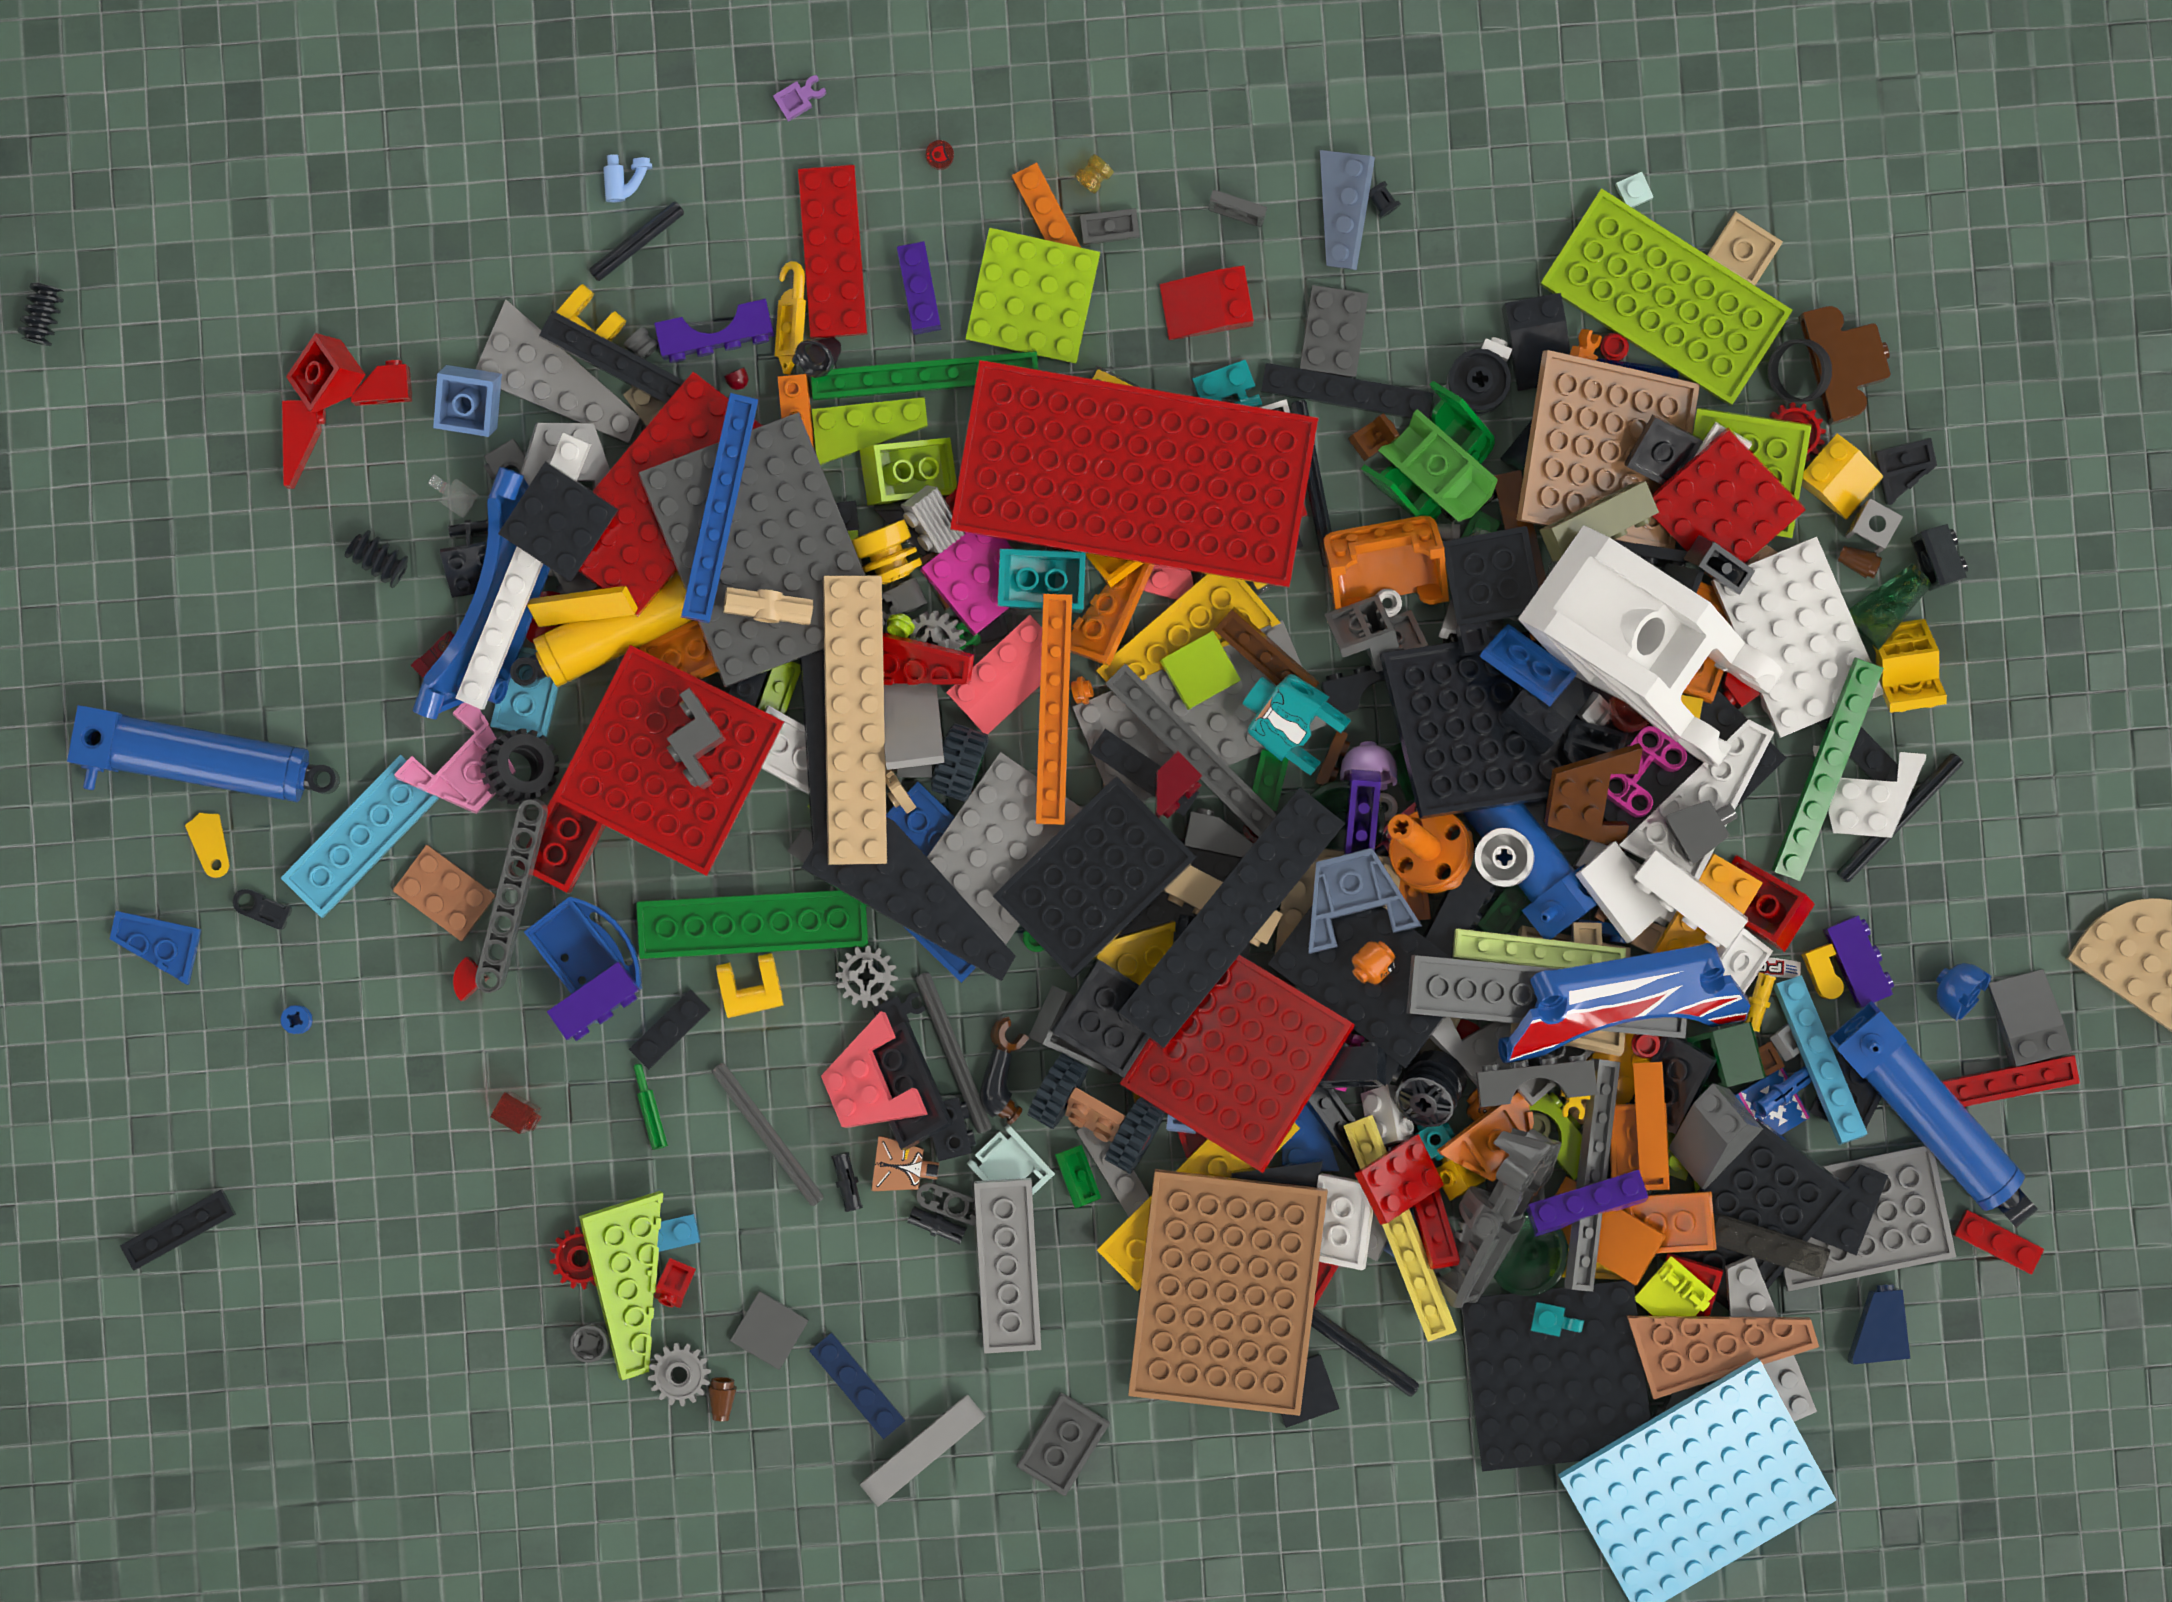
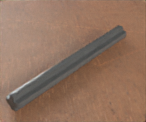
[916,972,992,1134]
[712,1063,824,1206]

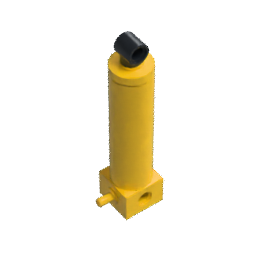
[510,571,692,688]

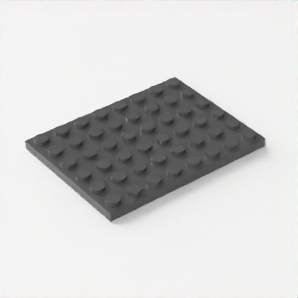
[638,412,885,687]

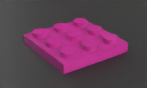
[920,533,1013,636]

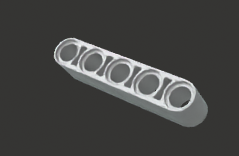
[859,1394,986,1507]

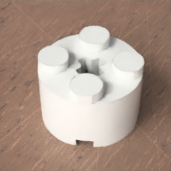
[1475,828,1534,887]

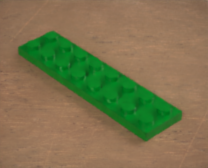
[637,890,869,959]

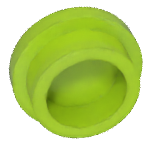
[887,613,915,638]

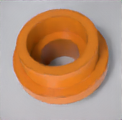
[1071,676,1094,705]

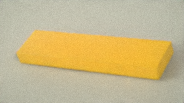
[527,586,638,627]

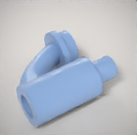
[603,155,652,202]

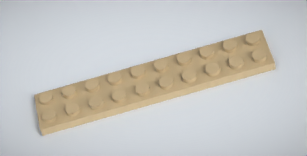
[823,576,887,865]

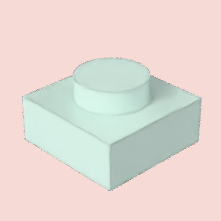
[1615,172,1653,208]

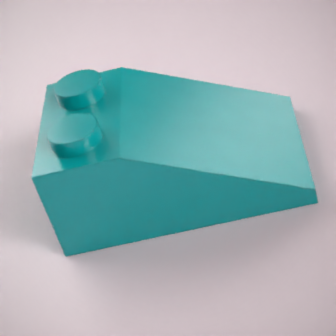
[998,549,1086,613]

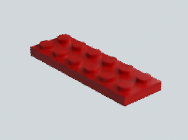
[798,165,868,339]

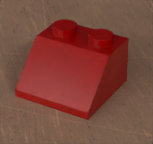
[286,333,366,413]

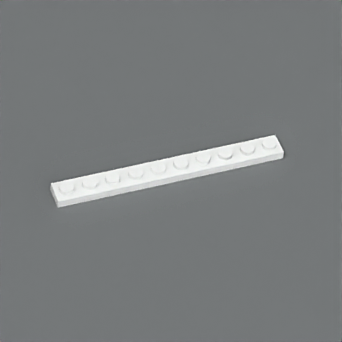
[456,433,592,709]

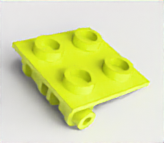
[1634,1256,1715,1316]

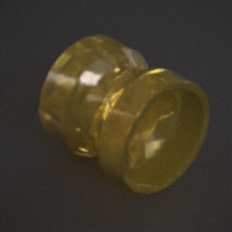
[1074,154,1114,194]

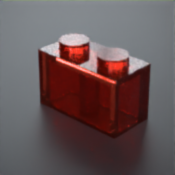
[490,1091,542,1134]

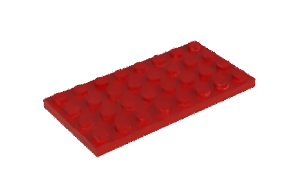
[579,372,763,617]

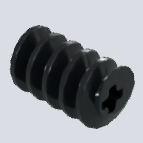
[17,283,64,346]
[344,530,409,589]

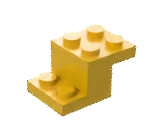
[1869,619,1947,713]

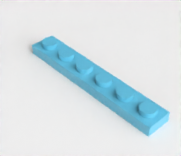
[1773,975,1868,1145]

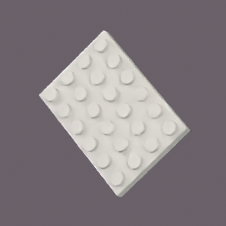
[1711,537,1883,738]

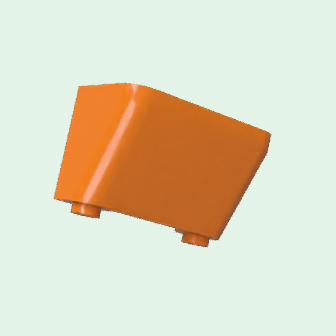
[1324,516,1449,610]

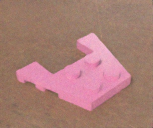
[394,703,516,814]

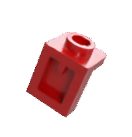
[654,1258,696,1308]

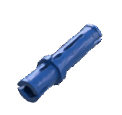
[1753,1065,1812,1117]

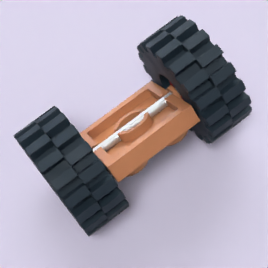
[1027,1053,1165,1174]

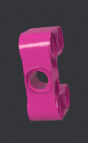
[1607,726,1687,818]

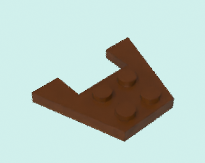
[1544,743,1643,851]

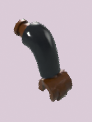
[980,1016,1029,1125]

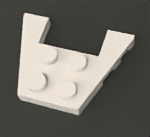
[1813,746,1927,838]

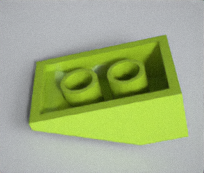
[860,437,957,506]

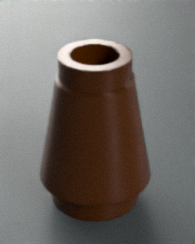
[1838,546,1883,579]
[708,1377,737,1421]

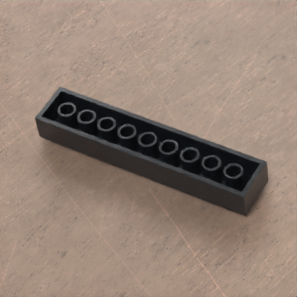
[1118,787,1345,1049]

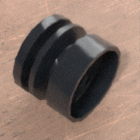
[1396,1050,1467,1127]

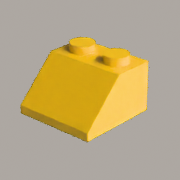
[1802,433,1883,520]

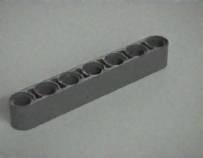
[475,799,548,993]

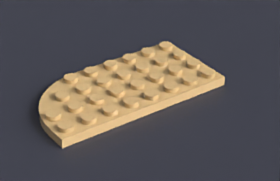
[2066,899,2172,1032]

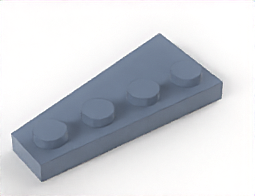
[1320,150,1375,270]

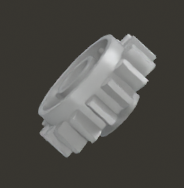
[648,1342,712,1406]

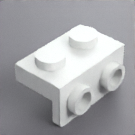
[1361,1085,1414,1147]

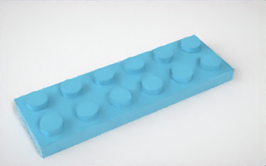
[281,755,439,918]

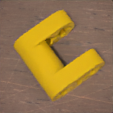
[556,284,627,342]
[716,953,784,1018]

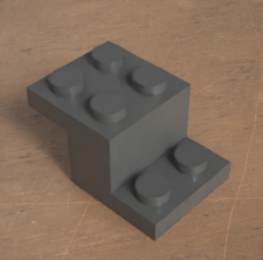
[1324,595,1428,672]
[666,688,726,789]

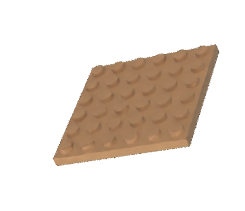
[1517,350,1700,549]

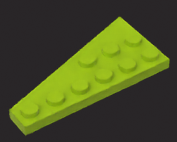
[579,1191,663,1381]

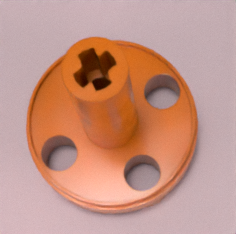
[1388,811,1474,893]

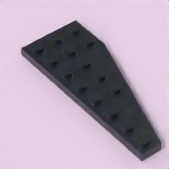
[801,817,1016,981]

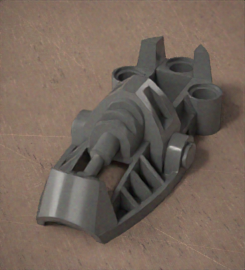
[1437,1128,1561,1308]

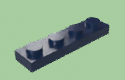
[810,1332,906,1439]

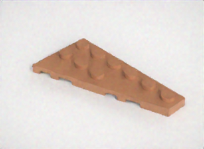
[1627,1316,1819,1399]

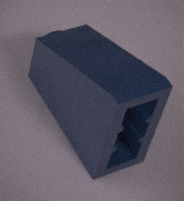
[1848,1284,1911,1365]

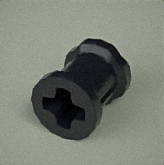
[1368,181,1401,219]

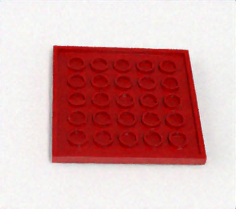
[552,645,785,876]
[1120,955,1355,1173]

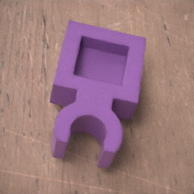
[773,75,826,122]

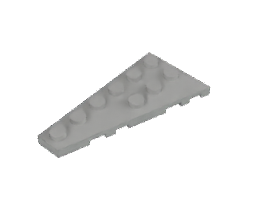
[475,300,641,444]
[1725,1255,1817,1421]

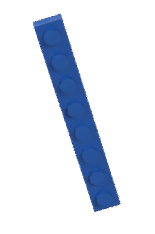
[681,393,758,624]

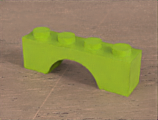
[1529,1092,1582,1180]

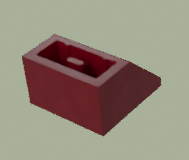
[1155,751,1202,819]

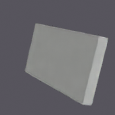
[884,683,944,770]

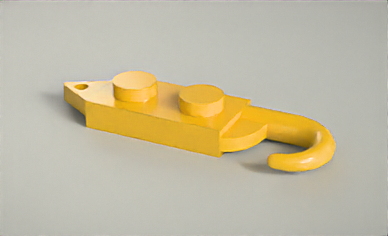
[774,261,806,375]

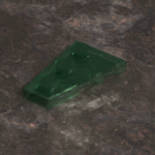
[1848,563,1931,650]

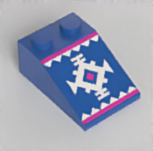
[1733,1068,1810,1135]

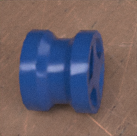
[281,1005,313,1034]

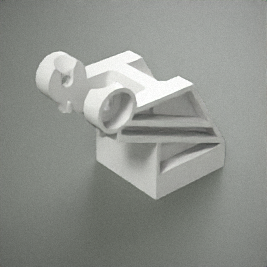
[1518,525,1783,767]

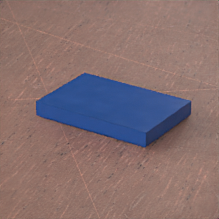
[1480,624,1577,706]

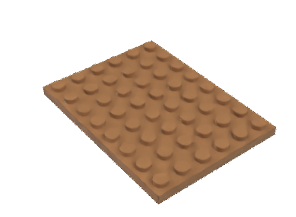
[1128,1169,1328,1416]

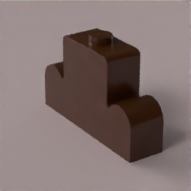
[1798,306,1891,426]

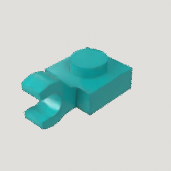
[1531,1302,1584,1337]

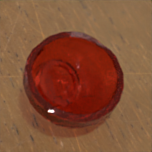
[1608,695,1650,733]

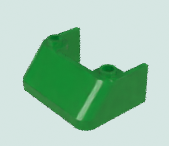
[1361,381,1495,520]

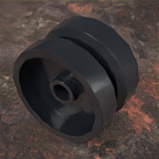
[1446,349,1511,416]

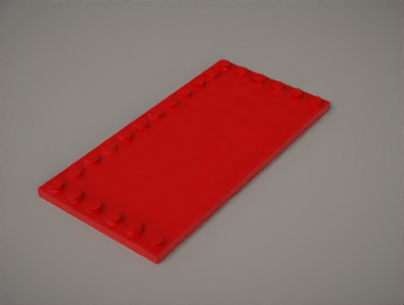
[950,360,1319,588]

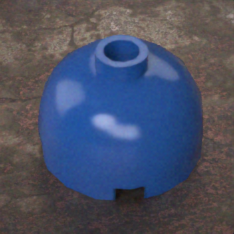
[1936,963,1991,1021]

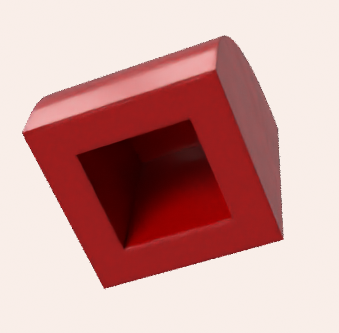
[453,957,489,1001]

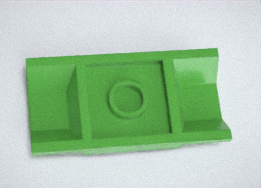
[1378,409,1498,522]

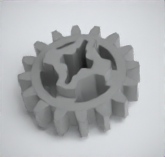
[908,610,966,652]
[836,946,898,1008]

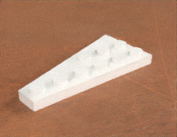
[1619,719,1774,880]

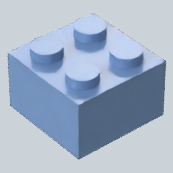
[433,365,502,437]

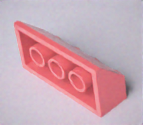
[946,615,1042,734]

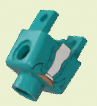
[1242,674,1351,776]

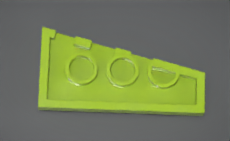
[812,397,928,465]

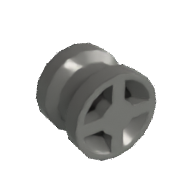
[624,327,659,359]

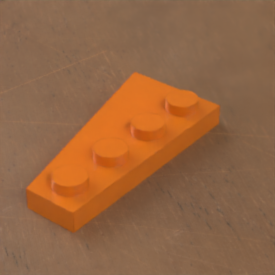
[1070,563,1154,666]

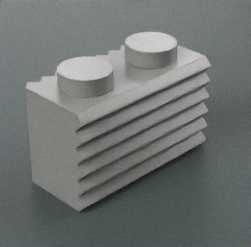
[901,485,965,553]

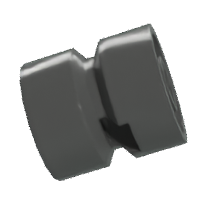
[570,1323,611,1363]

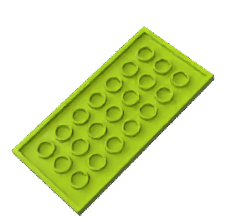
[1540,188,1793,406]

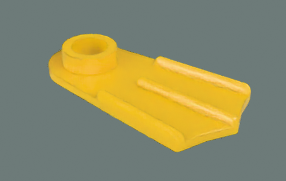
[185,813,229,878]

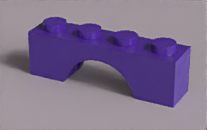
[654,299,775,363]
[1526,1170,1648,1237]

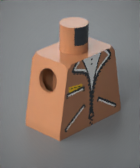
[872,1136,939,1191]

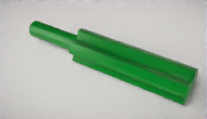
[633,1063,668,1150]

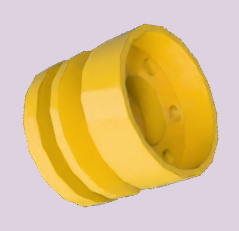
[851,519,922,585]

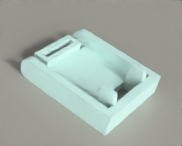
[967,1124,1055,1195]

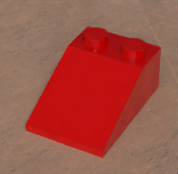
[1159,265,1254,340]
[1731,855,1815,952]

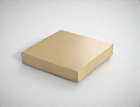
[1707,211,1783,286]

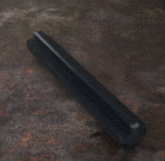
[589,201,684,281]

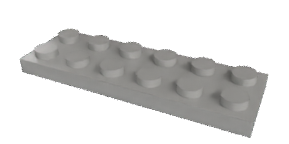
[974,1178,1041,1354]

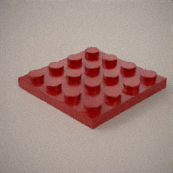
[1652,427,1806,563]

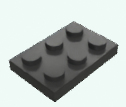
[1300,285,1368,379]

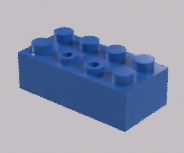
[524,897,642,1023]

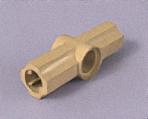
[723,587,813,625]

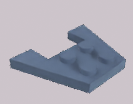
[1309,848,1422,954]

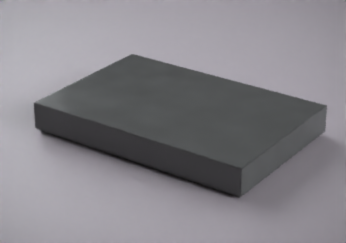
[1016,1392,1110,1496]

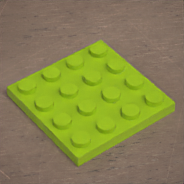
[966,228,1101,364]
[1693,408,1811,538]

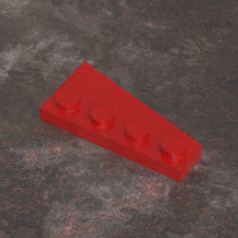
[883,632,974,685]

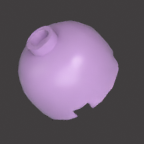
[1340,741,1397,791]

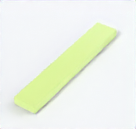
[1452,929,1626,969]

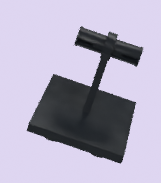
[440,519,488,598]

